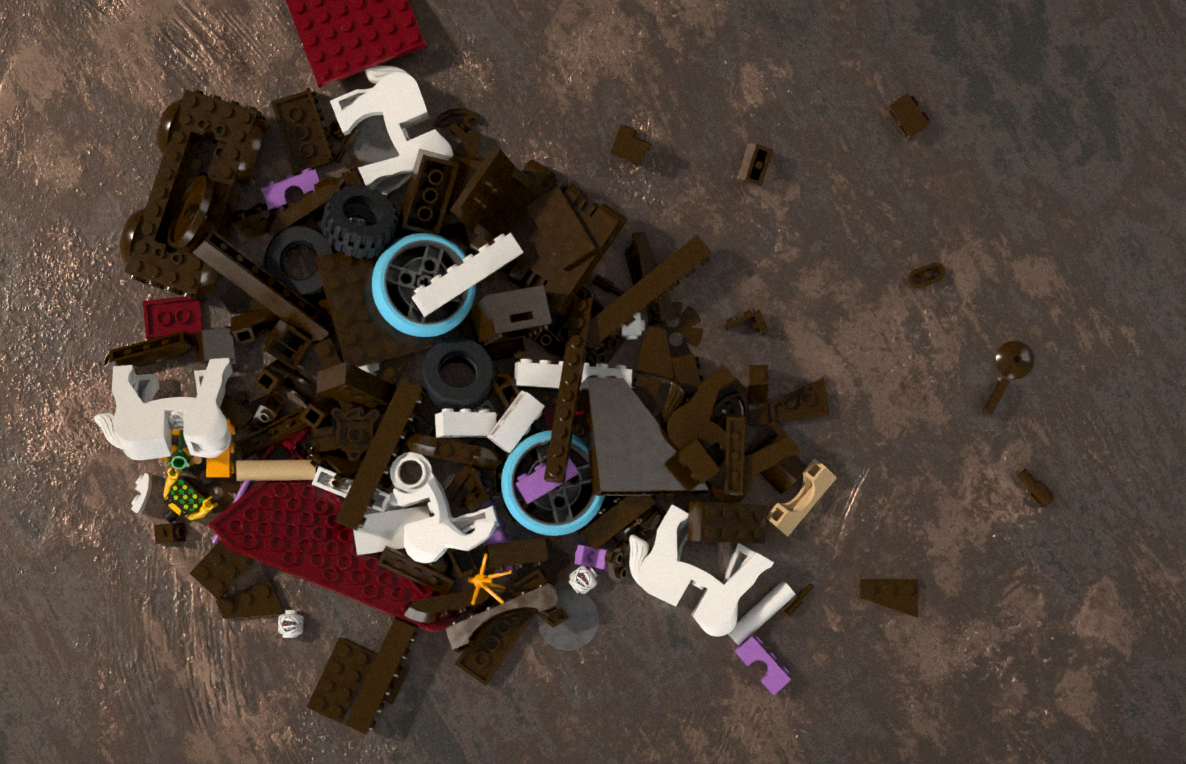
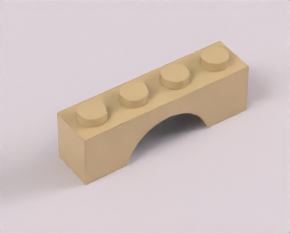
[766,459,837,537]

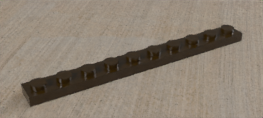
[544,297,594,483]

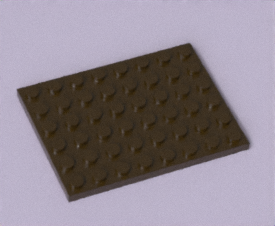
[315,222,485,368]

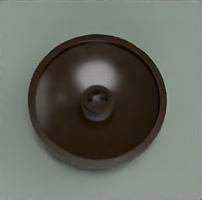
[168,175,213,249]

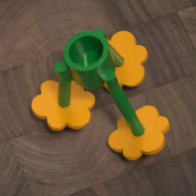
[157,429,202,469]

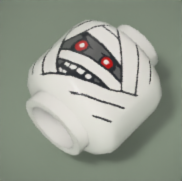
[568,565,598,594]
[278,610,303,638]

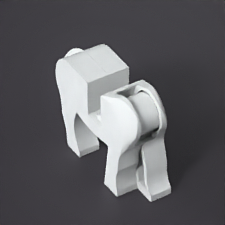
[330,65,454,197]
[94,358,233,460]
[629,504,774,637]

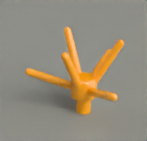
[468,553,512,605]

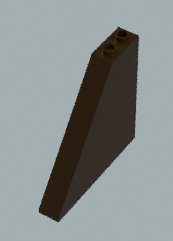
[581,375,708,496]

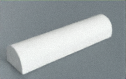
[312,466,391,513]
[728,580,796,646]

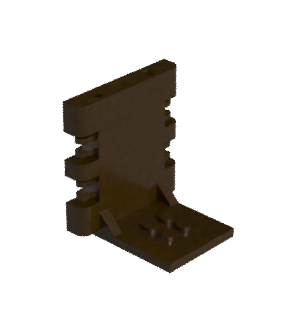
[450,145,627,315]

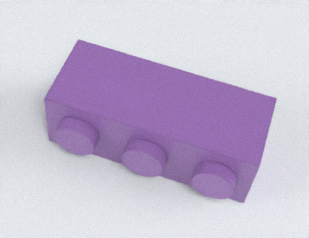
[515,457,579,504]

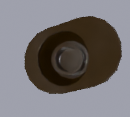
[627,503,666,541]

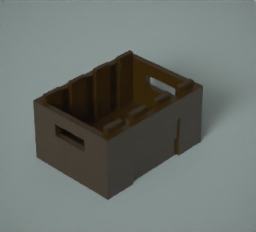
[470,285,552,347]

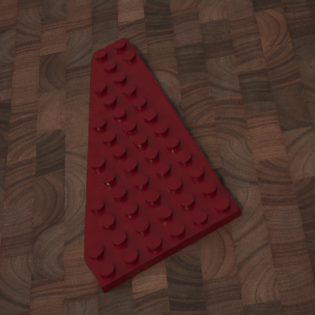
[208,452,461,632]

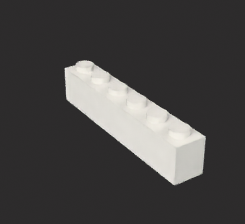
[412,233,523,317]
[514,359,632,390]

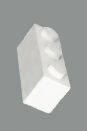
[487,391,545,453]
[435,409,497,438]

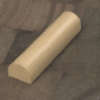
[236,460,316,481]

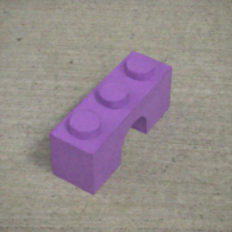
[261,168,320,213]
[734,636,791,695]

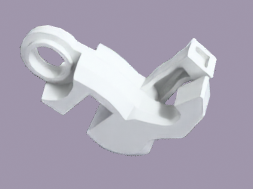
[390,452,500,563]

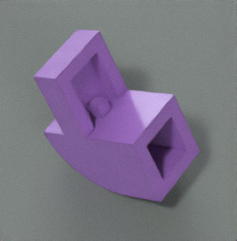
[574,545,607,570]

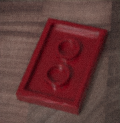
[143,296,204,339]

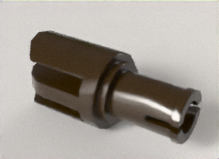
[1016,468,1054,507]

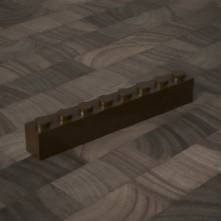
[193,229,333,344]
[587,235,712,351]
[335,379,425,531]

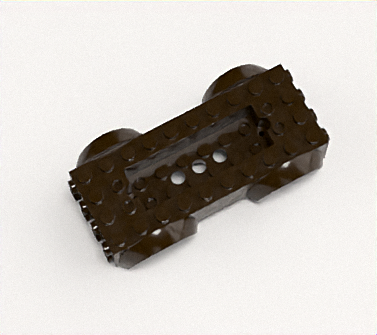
[120,88,270,301]

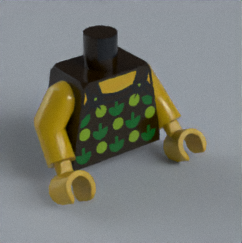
[163,466,218,523]

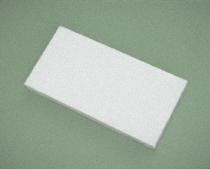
[353,506,430,555]

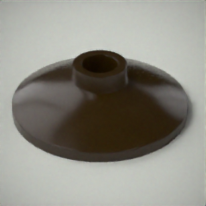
[995,341,1034,379]

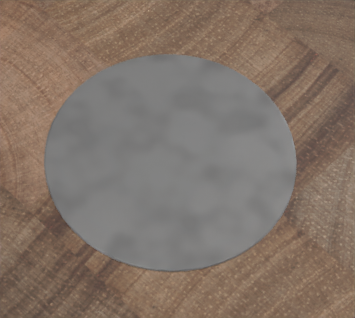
[352,115,412,165]
[538,589,599,651]

